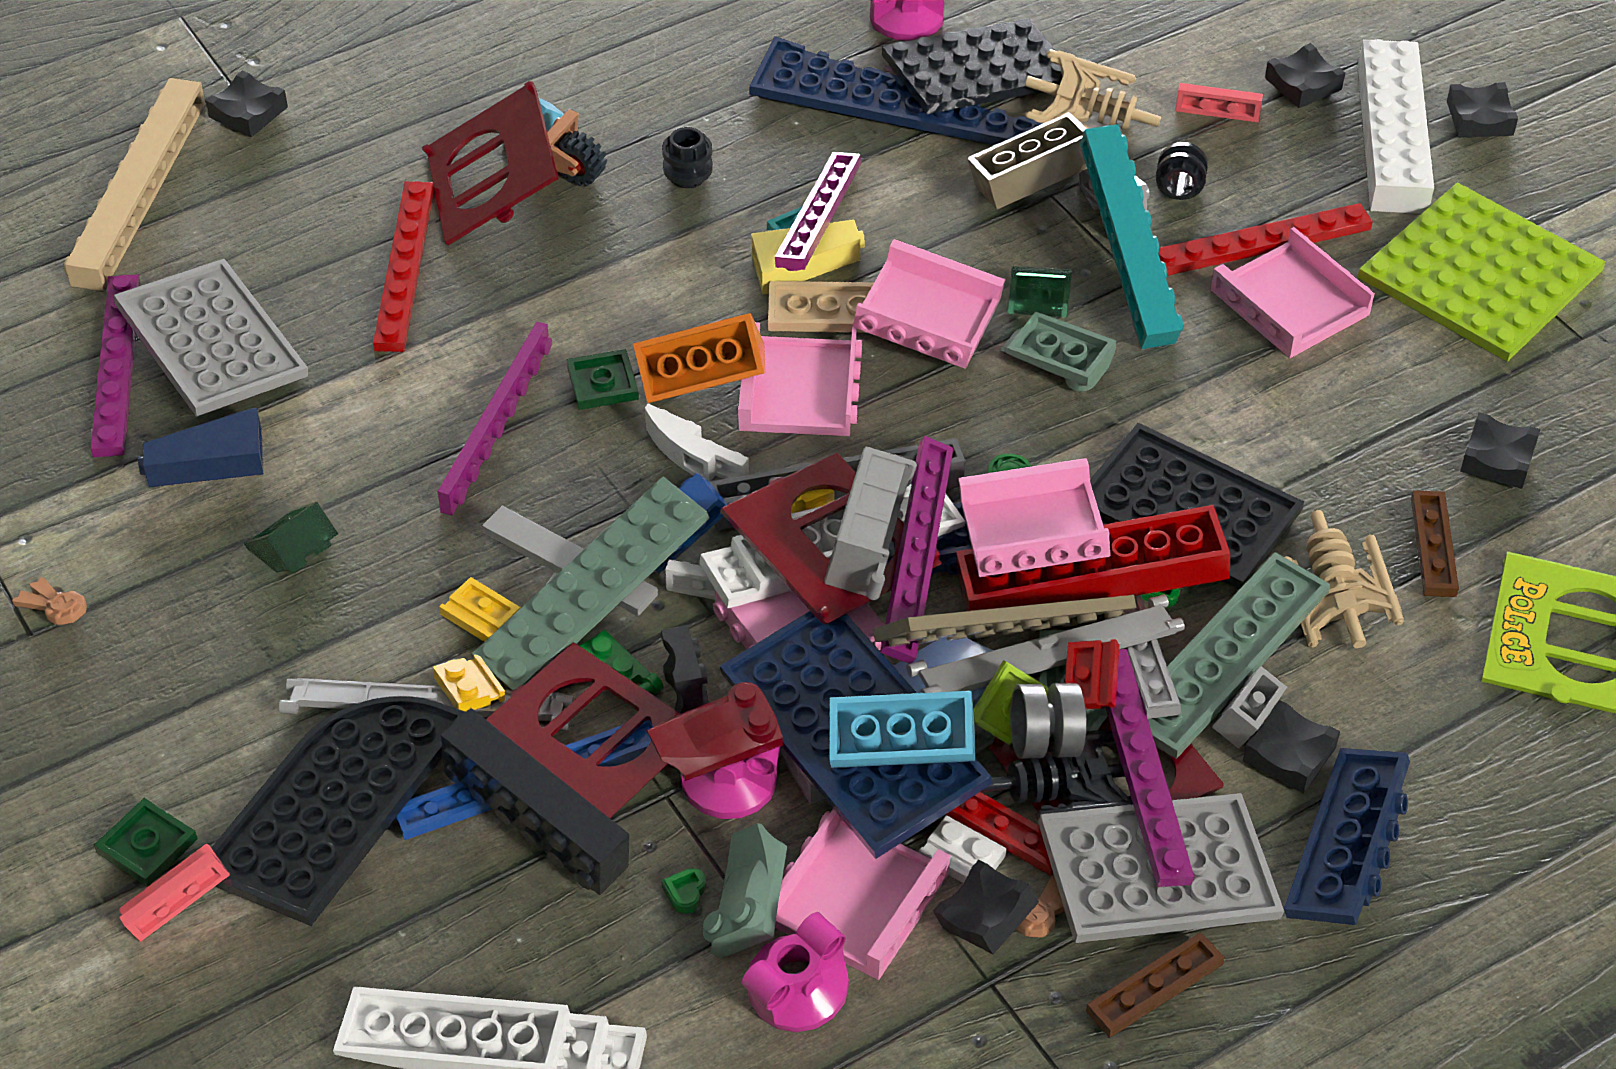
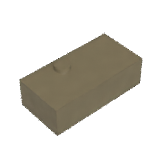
[967,112,1087,209]

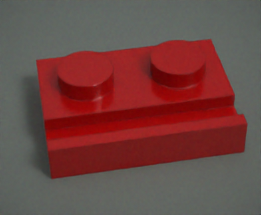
[1065,639,1120,709]

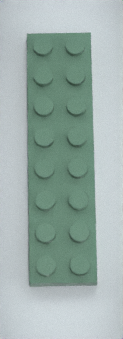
[472,476,710,691]
[1148,552,1330,759]

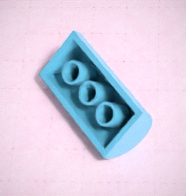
[830,691,975,768]

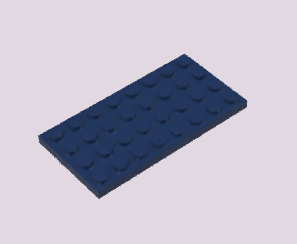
[720,611,992,859]

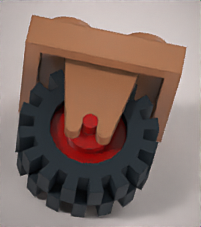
[547,109,607,186]

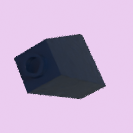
[138,408,264,487]

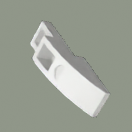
[645,404,749,481]

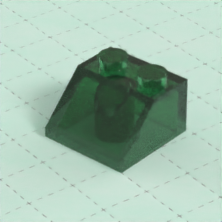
[1008,266,1072,317]
[244,502,338,573]

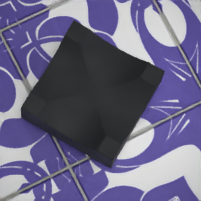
[1265,43,1345,108]
[205,70,288,137]
[1446,82,1518,138]
[1460,412,1541,489]
[661,625,709,714]
[1243,700,1340,794]
[933,859,1039,955]

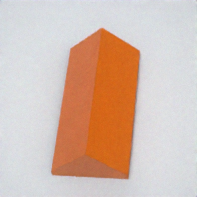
[633,313,766,403]

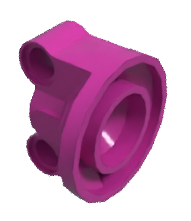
[870,0,944,41]
[681,747,780,819]
[741,912,849,1033]

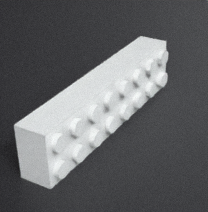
[1358,39,1434,214]

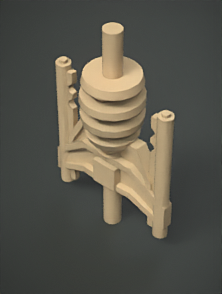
[1024,49,1161,129]
[1284,510,1404,648]

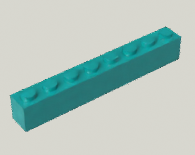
[1080,124,1183,349]

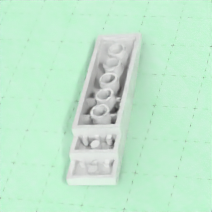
[699,484,966,609]
[333,987,647,1069]

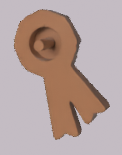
[12,577,87,625]
[1016,874,1065,937]

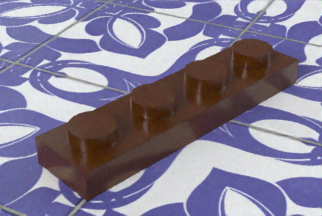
[1411,490,1459,597]
[1086,932,1225,1038]

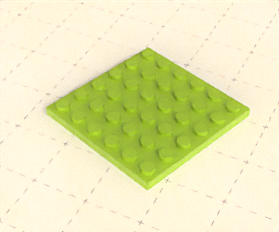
[1357,182,1606,362]

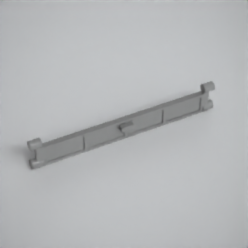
[906,594,1185,693]
[279,678,574,730]

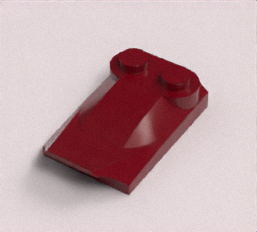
[646,682,783,781]

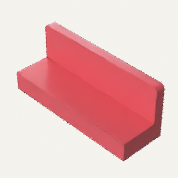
[1175,83,1263,122]
[119,844,230,942]

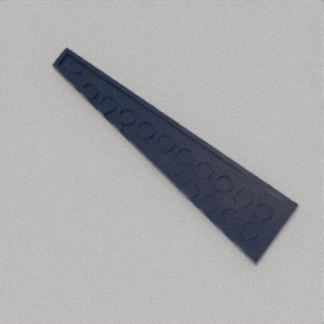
[749,36,1044,145]

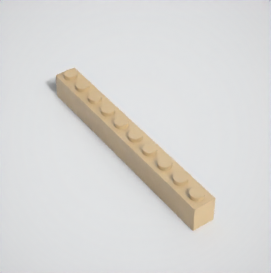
[64,78,206,291]

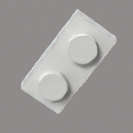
[665,560,715,600]

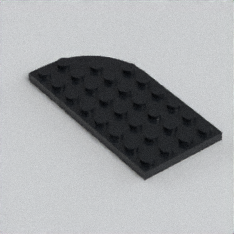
[211,696,465,926]

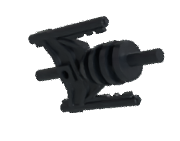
[980,729,1133,820]

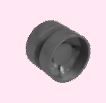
[1010,683,1086,758]

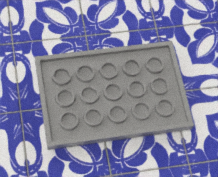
[114,259,308,416]
[1038,793,1284,943]

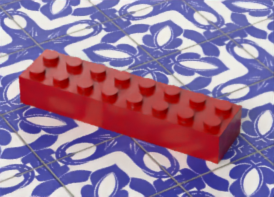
[956,505,1230,611]

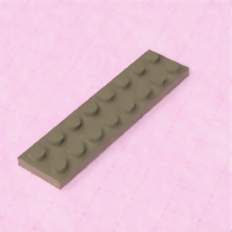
[873,595,1136,647]

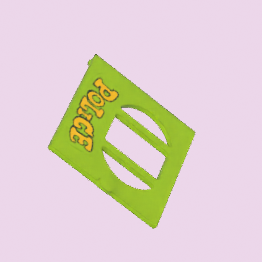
[1481,551,1616,714]

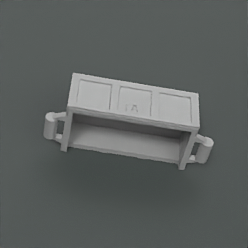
[824,446,917,600]

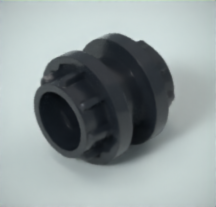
[662,127,713,188]
[1156,142,1208,200]

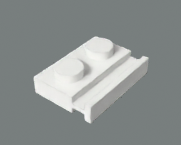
[919,815,1006,883]

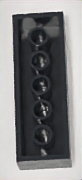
[441,708,629,895]

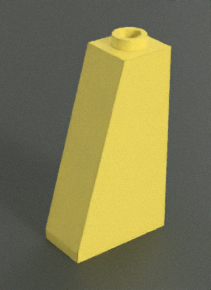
[751,219,865,294]

